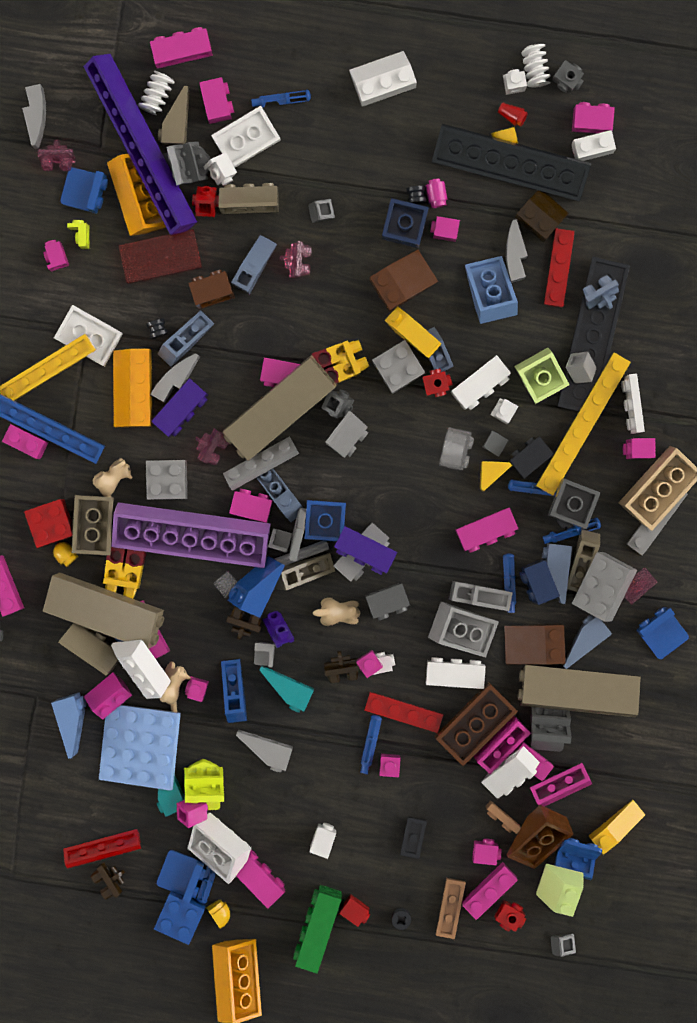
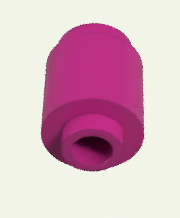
[426,179,448,208]

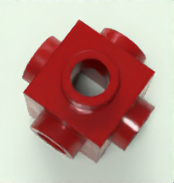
[192,186,219,217]
[423,368,452,397]
[494,900,526,932]

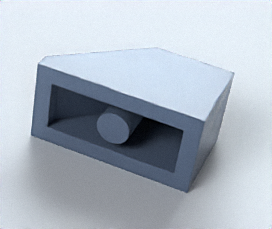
[427,327,453,372]

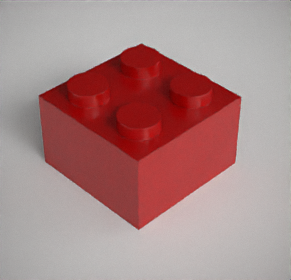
[24,499,73,548]

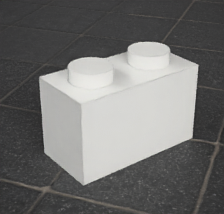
[571,130,616,161]

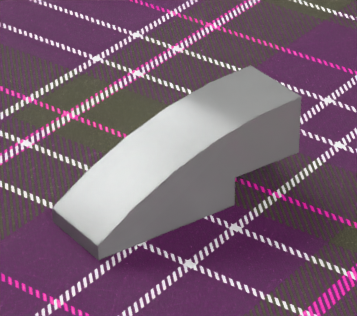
[22,84,46,149]
[506,219,528,283]
[150,354,200,403]
[449,581,513,611]

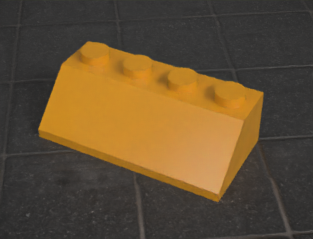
[107,154,166,236]
[113,349,152,427]
[212,939,262,1023]

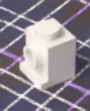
[503,69,527,95]
[203,152,237,186]
[490,398,518,424]
[373,652,395,675]

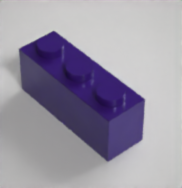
[151,378,208,437]
[334,526,397,575]

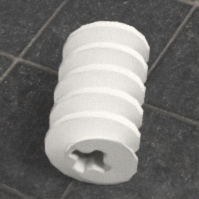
[521,44,551,87]
[138,71,175,115]

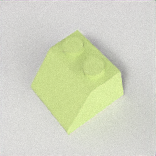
[514,348,569,404]
[536,864,584,917]

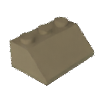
[219,183,279,214]
[72,495,114,555]
[58,623,119,675]

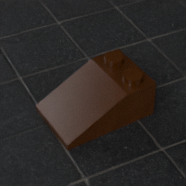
[370,250,438,312]
[504,624,565,664]
[507,805,573,869]

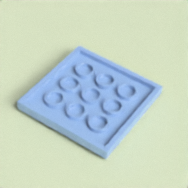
[99,705,181,790]

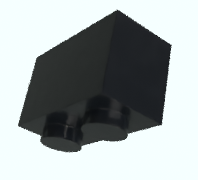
[508,436,554,479]

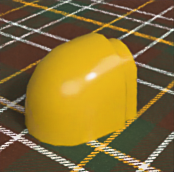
[491,127,518,144]
[53,542,78,567]
[206,899,230,929]

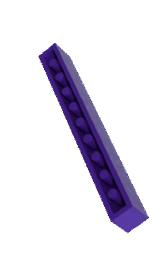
[83,54,197,235]

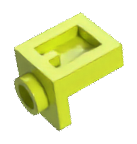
[67,220,89,249]

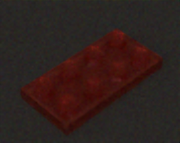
[119,229,202,284]

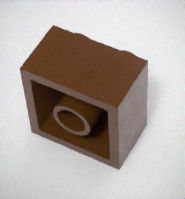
[188,270,235,310]

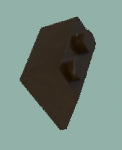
[515,190,569,243]

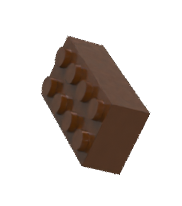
[435,682,518,766]

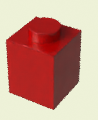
[339,894,370,927]

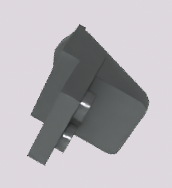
[163,142,211,185]
[530,707,572,752]

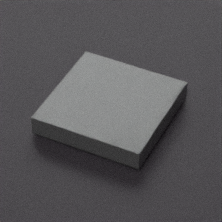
[289,508,307,561]

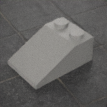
[326,411,368,458]
[428,602,499,658]

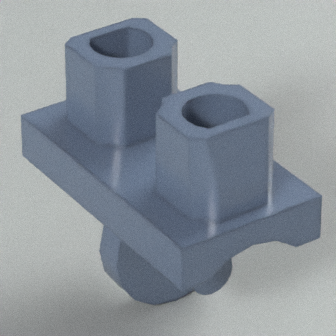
[583,275,619,309]

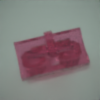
[38,140,76,171]
[280,241,312,278]
[195,429,228,465]
[624,567,657,605]

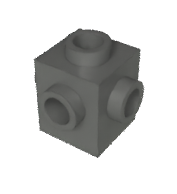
[552,60,584,94]
[321,389,354,419]

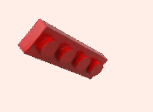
[544,228,575,308]
[364,692,443,733]
[63,829,141,868]

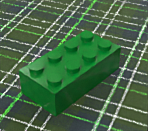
[293,885,342,973]

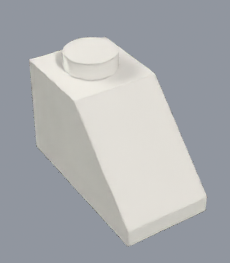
[310,823,336,859]

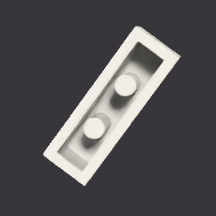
[451,355,511,410]
[426,657,486,689]
[481,746,540,799]

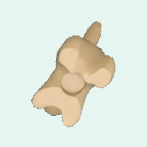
[93,458,132,497]
[313,598,360,626]
[160,661,191,712]

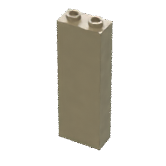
[223,355,337,461]
[43,573,164,649]
[518,665,641,718]

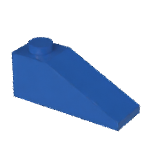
[221,659,247,723]

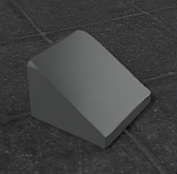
[308,199,335,223]
[482,430,508,457]
[551,933,576,957]

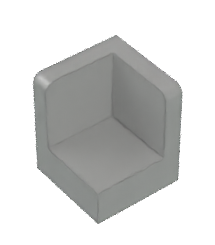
[566,352,596,383]
[268,528,293,552]
[254,641,275,667]

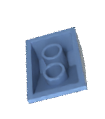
[465,256,518,324]
[51,692,86,759]

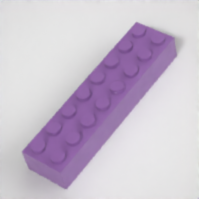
[112,503,271,568]

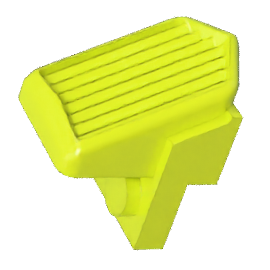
[184,759,224,810]

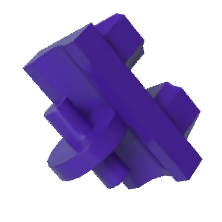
[263,611,294,648]

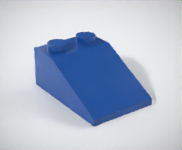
[228,556,285,618]

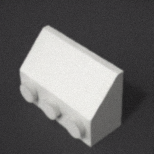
[349,51,417,107]
[111,640,171,699]
[188,813,251,884]

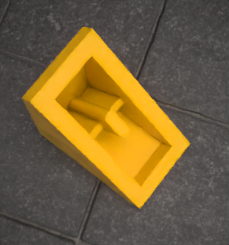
[480,461,512,492]

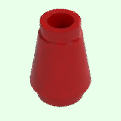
[498,103,528,127]

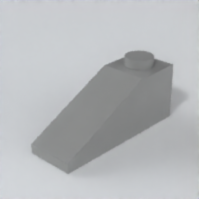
[236,729,293,772]

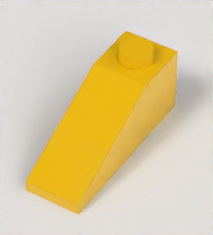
[385,306,441,358]
[589,800,645,855]

